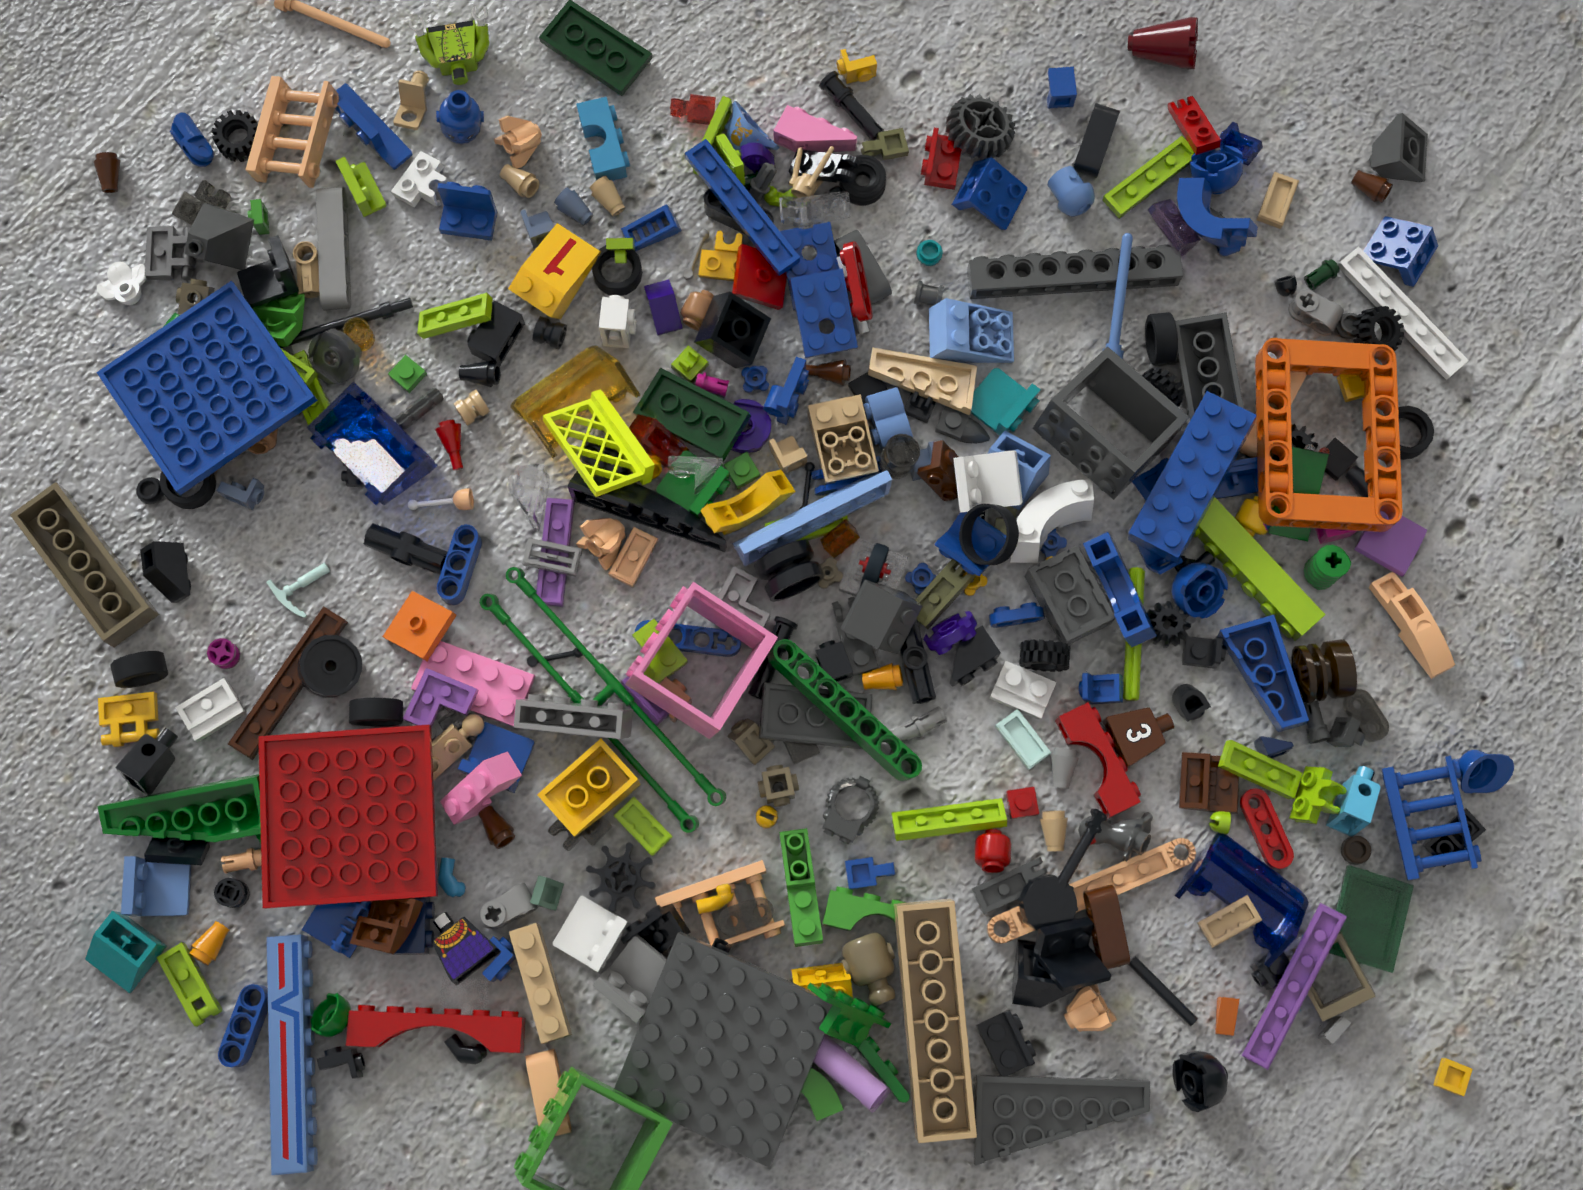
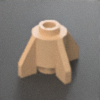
[494,116,542,168]
[576,518,626,570]
[1064,984,1117,1032]

